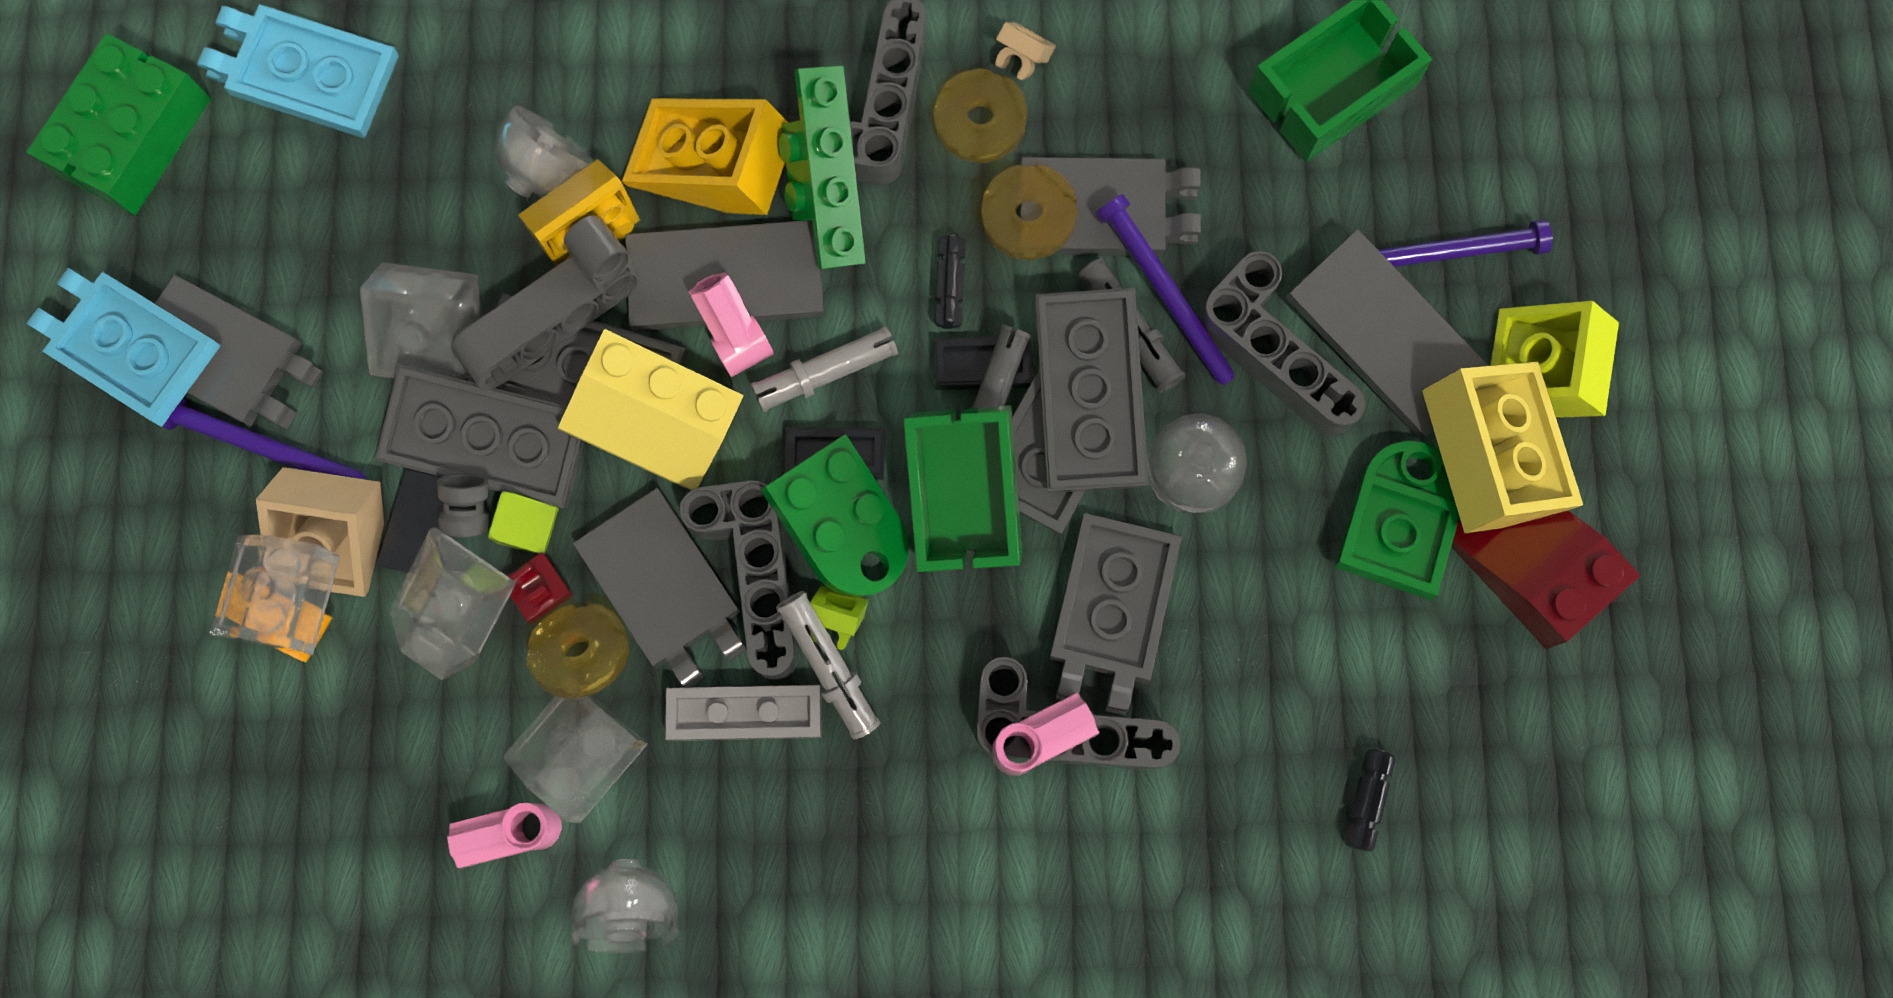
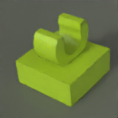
[810,585,869,650]

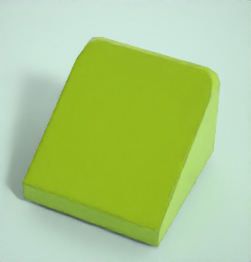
[488,491,559,554]

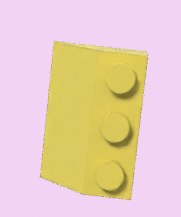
[557,329,744,491]
[1422,362,1583,533]

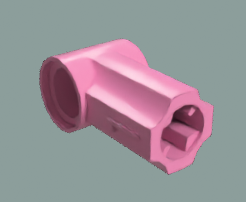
[688,272,774,377]
[992,693,1099,776]
[447,803,562,868]

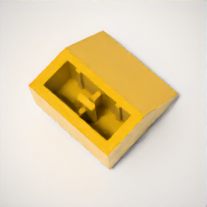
[518,159,640,266]

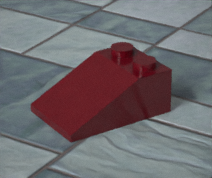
[1451,510,1641,649]

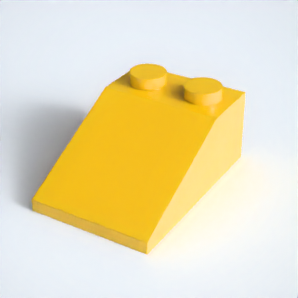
[622,99,788,215]

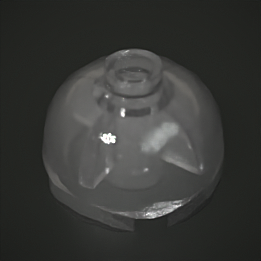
[495,105,594,198]
[1147,413,1247,514]
[571,859,678,954]

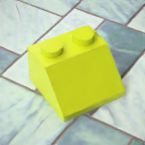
[1490,301,1619,418]

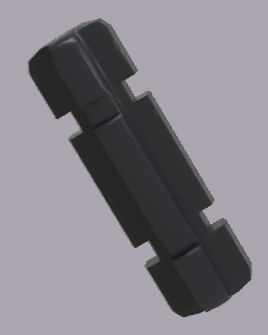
[933,234,966,329]
[1345,749,1396,852]

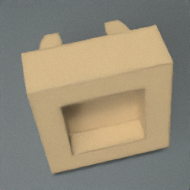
[996,22,1056,80]

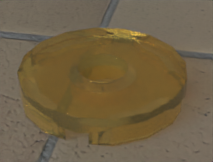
[933,69,1028,163]
[981,164,1078,260]
[526,603,630,699]

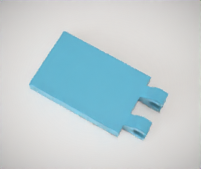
[197,4,399,139]
[27,268,221,427]

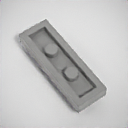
[665,685,822,741]

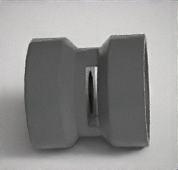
[436,474,490,537]

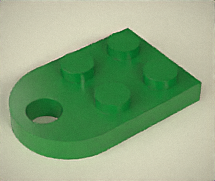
[760,434,909,597]
[1335,441,1460,601]

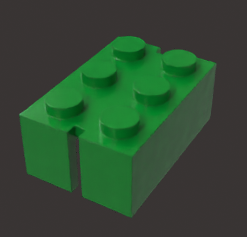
[1248,0,1432,162]
[26,33,211,216]
[904,405,1023,572]

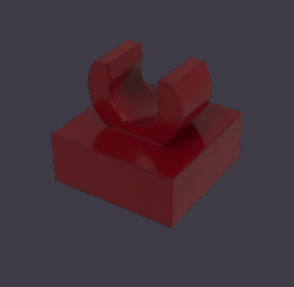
[500,552,573,624]

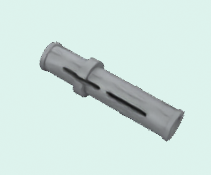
[751,326,898,413]
[776,591,880,739]

